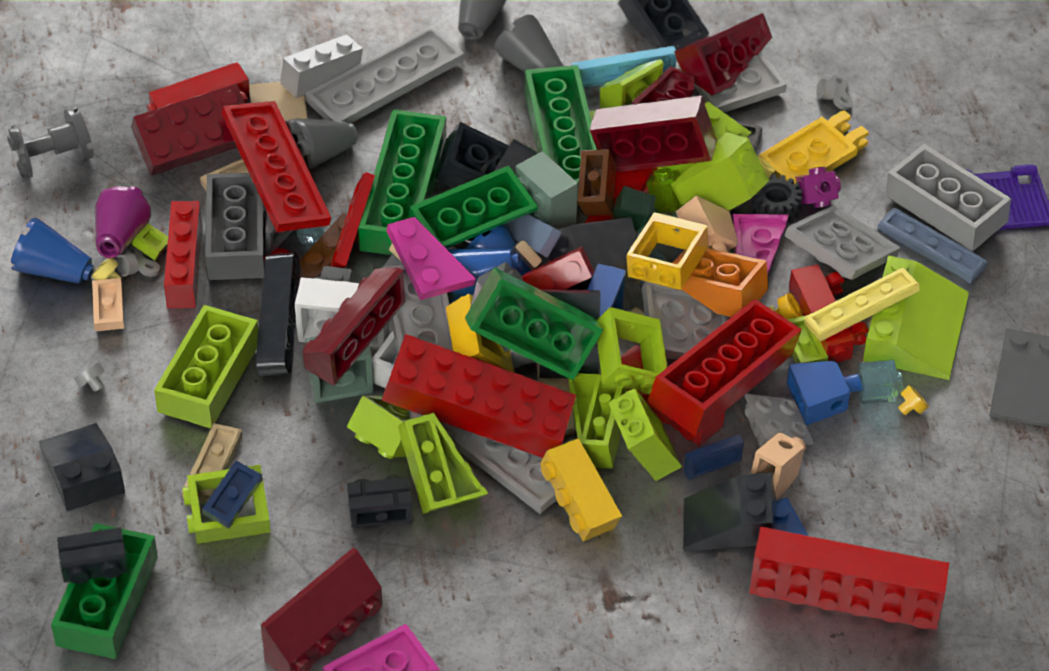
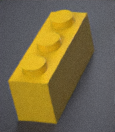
[540,438,622,542]

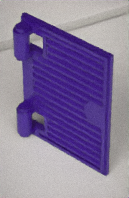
[965,164,1049,230]

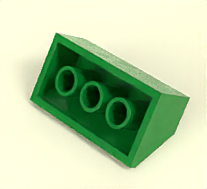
[409,166,538,249]

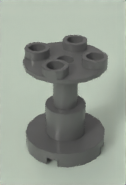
[7,106,93,178]

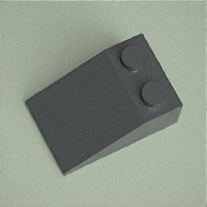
[989,328,1049,428]

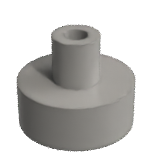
[74,361,105,392]

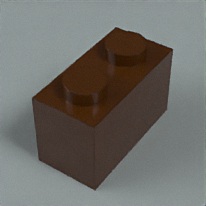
[577,149,617,216]

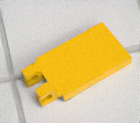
[759,110,869,184]

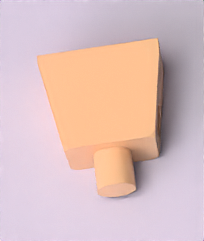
[676,196,738,252]
[751,433,806,501]

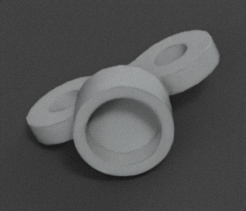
[816,74,853,110]
[115,245,160,277]

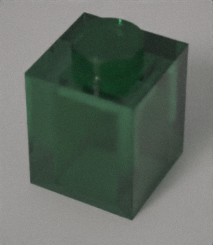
[611,186,657,233]

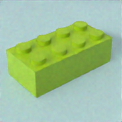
[154,305,259,428]

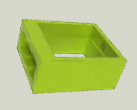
[597,307,667,394]
[608,388,682,481]
[182,464,271,544]

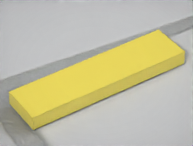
[804,268,920,342]

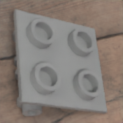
[744,394,814,447]

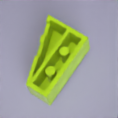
[568,373,628,469]
[397,413,488,514]

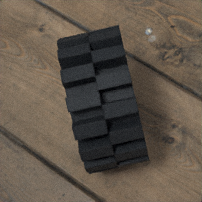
[751,174,802,223]

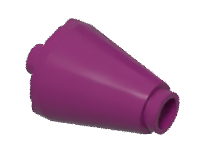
[95,186,152,258]

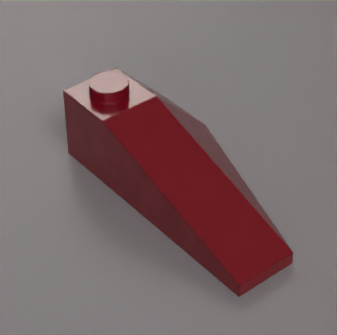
[674,13,772,95]
[631,66,695,105]

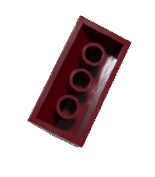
[303,267,405,386]
[260,547,382,671]

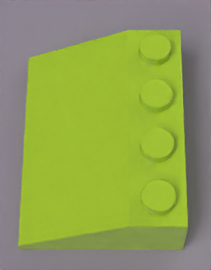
[863,255,969,380]

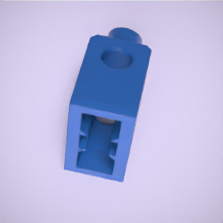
[786,361,862,425]

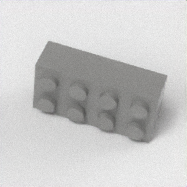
[886,144,1011,252]

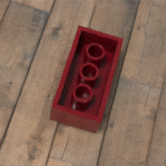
[131,84,245,176]
[590,96,717,172]

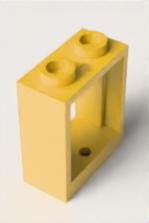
[626,212,708,290]
[446,294,514,372]

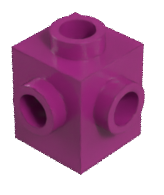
[795,166,841,208]

